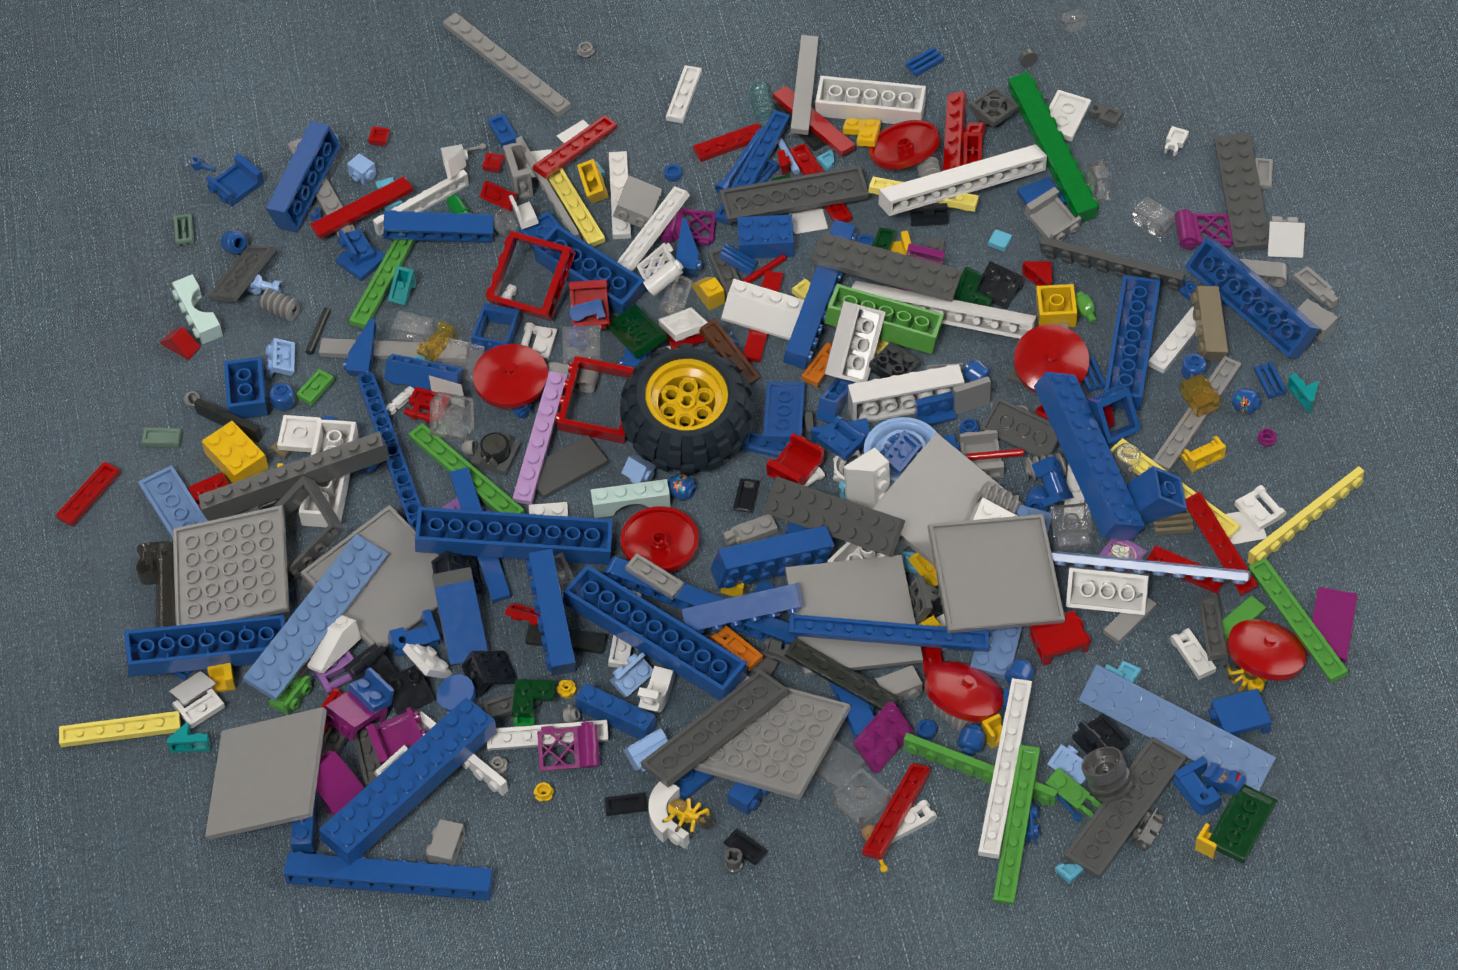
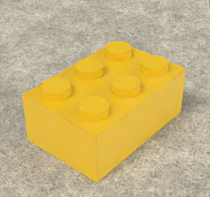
[202,421,269,483]

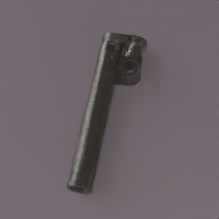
[136,541,175,628]

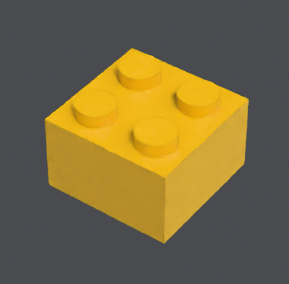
[1035,284,1077,327]

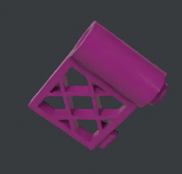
[659,208,716,246]
[1174,209,1233,250]
[537,722,600,772]

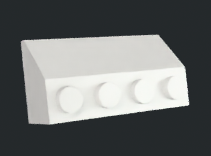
[721,279,804,340]
[825,301,886,382]
[844,448,890,509]
[1066,565,1150,615]

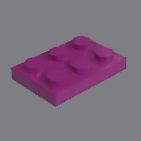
[852,701,914,773]

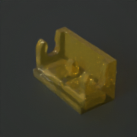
[417,321,456,362]

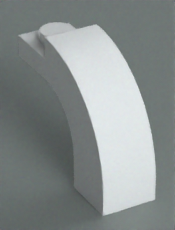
[637,666,676,713]
[649,781,690,849]

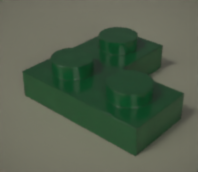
[953,267,994,307]
[512,679,555,718]

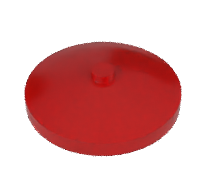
[869,120,940,170]
[1013,324,1089,393]
[473,344,548,409]
[621,506,699,573]
[1226,619,1306,681]
[925,661,1003,722]

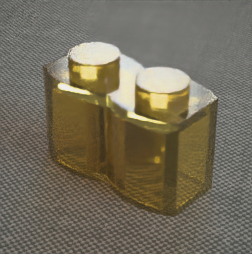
[1179,374,1220,417]

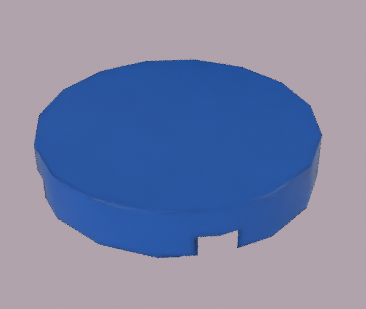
[437,674,476,712]

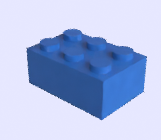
[737,214,794,259]
[224,357,268,418]

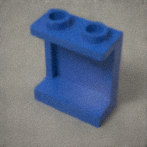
[206,153,264,207]
[1208,689,1272,736]

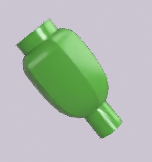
[1075,291,1097,324]

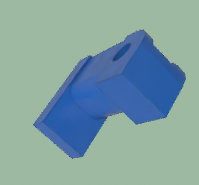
[1032,456,1074,507]
[388,609,440,656]
[1172,757,1221,815]

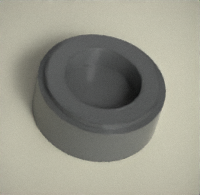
[1019,49,1037,67]

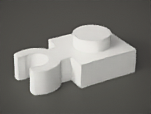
[1164,126,1189,156]

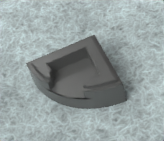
[803,411,814,431]

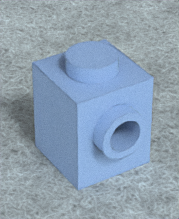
[347,153,377,185]
[622,455,656,484]

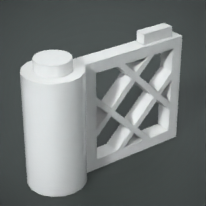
[637,243,684,296]

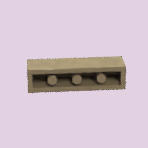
[1190,286,1228,361]

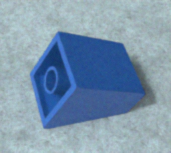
[1126,466,1187,525]

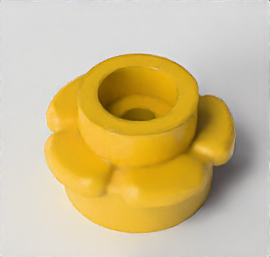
[557,680,576,698]
[534,782,554,802]

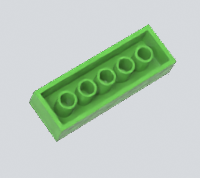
[825,284,944,354]

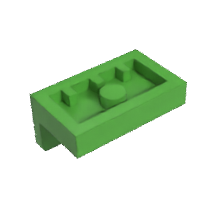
[269,675,312,715]

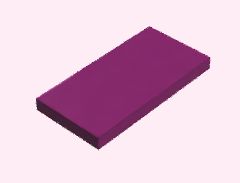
[1306,587,1357,663]

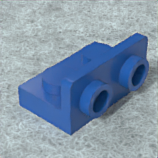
[338,228,376,265]
[915,391,956,426]
[880,430,922,474]
[348,667,394,713]

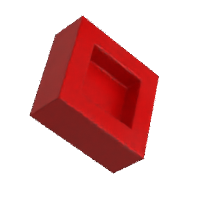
[965,123,986,137]
[368,126,390,146]
[777,150,791,175]
[482,152,505,173]

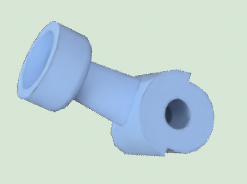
[246,274,282,295]

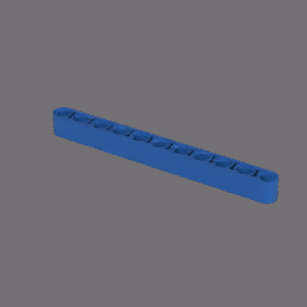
[358,371,421,531]
[603,557,797,649]

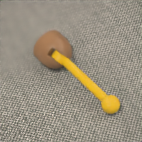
[861,825,888,873]

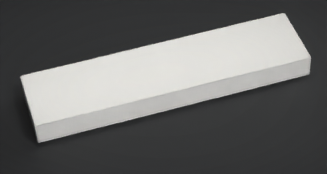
[666,65,702,124]

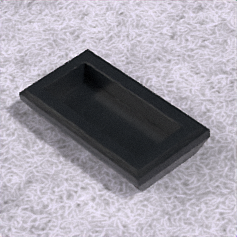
[733,478,759,513]
[604,792,647,816]
[723,828,768,866]

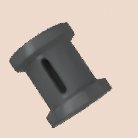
[724,848,743,874]

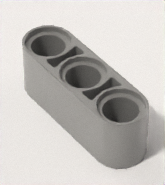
[1240,259,1288,287]
[547,362,599,393]

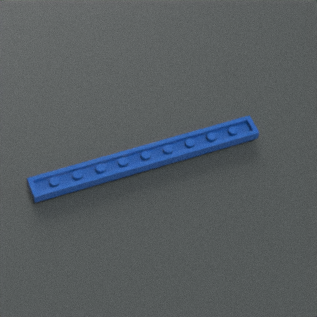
[789,614,989,652]

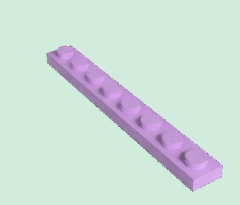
[513,371,568,505]

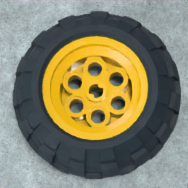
[620,344,754,475]

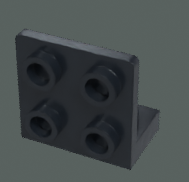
[431,551,482,593]
[462,651,517,697]

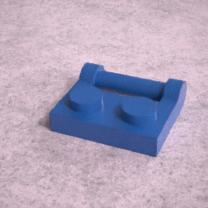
[817,415,867,461]

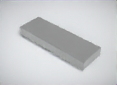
[625,553,684,600]
[1103,593,1157,644]

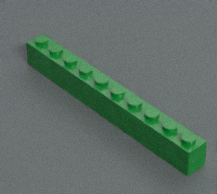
[1008,72,1099,222]

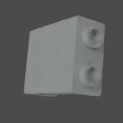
[503,142,533,200]
[613,176,662,228]
[1024,187,1082,241]
[959,430,1004,479]

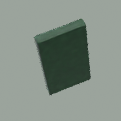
[606,304,667,359]
[1209,784,1277,864]

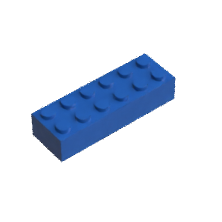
[266,121,341,232]
[534,224,645,314]
[710,526,834,589]
[526,549,575,676]

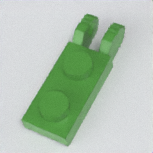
[1045,768,1101,819]

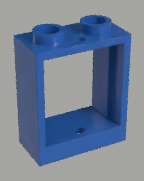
[471,303,521,351]
[1087,385,1141,445]

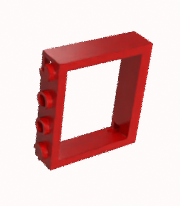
[486,231,576,321]
[555,356,634,444]

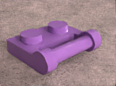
[313,650,353,694]

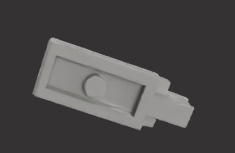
[1293,266,1338,309]
[723,514,778,545]

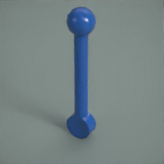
[1058,795,1082,822]

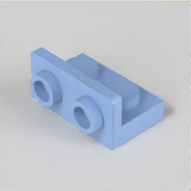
[265,338,295,378]
[610,652,653,698]
[1047,744,1087,786]

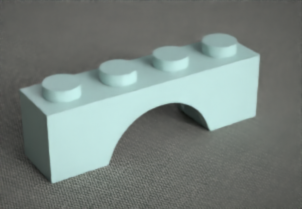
[172,274,223,344]
[591,479,671,518]

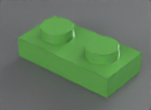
[296,369,334,406]

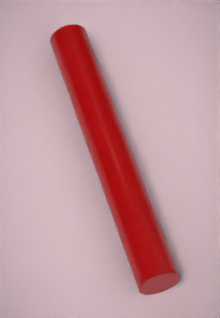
[741,254,787,283]
[966,448,1024,461]

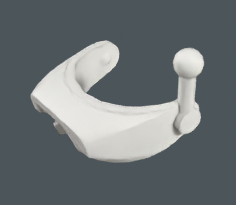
[833,450,863,482]

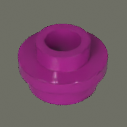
[1257,428,1277,446]

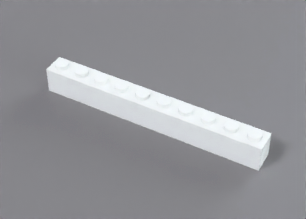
[878,144,1047,216]
[851,281,1036,339]

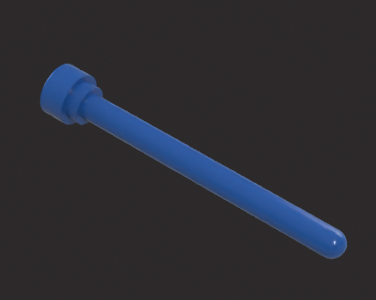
[715,128,763,194]

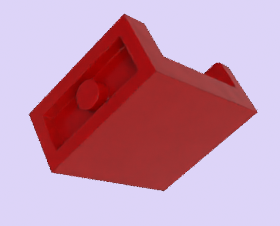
[569,279,610,331]
[766,433,824,485]
[1029,610,1091,666]

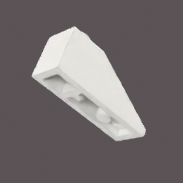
[441,144,468,179]
[307,615,361,674]

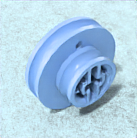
[864,417,936,487]

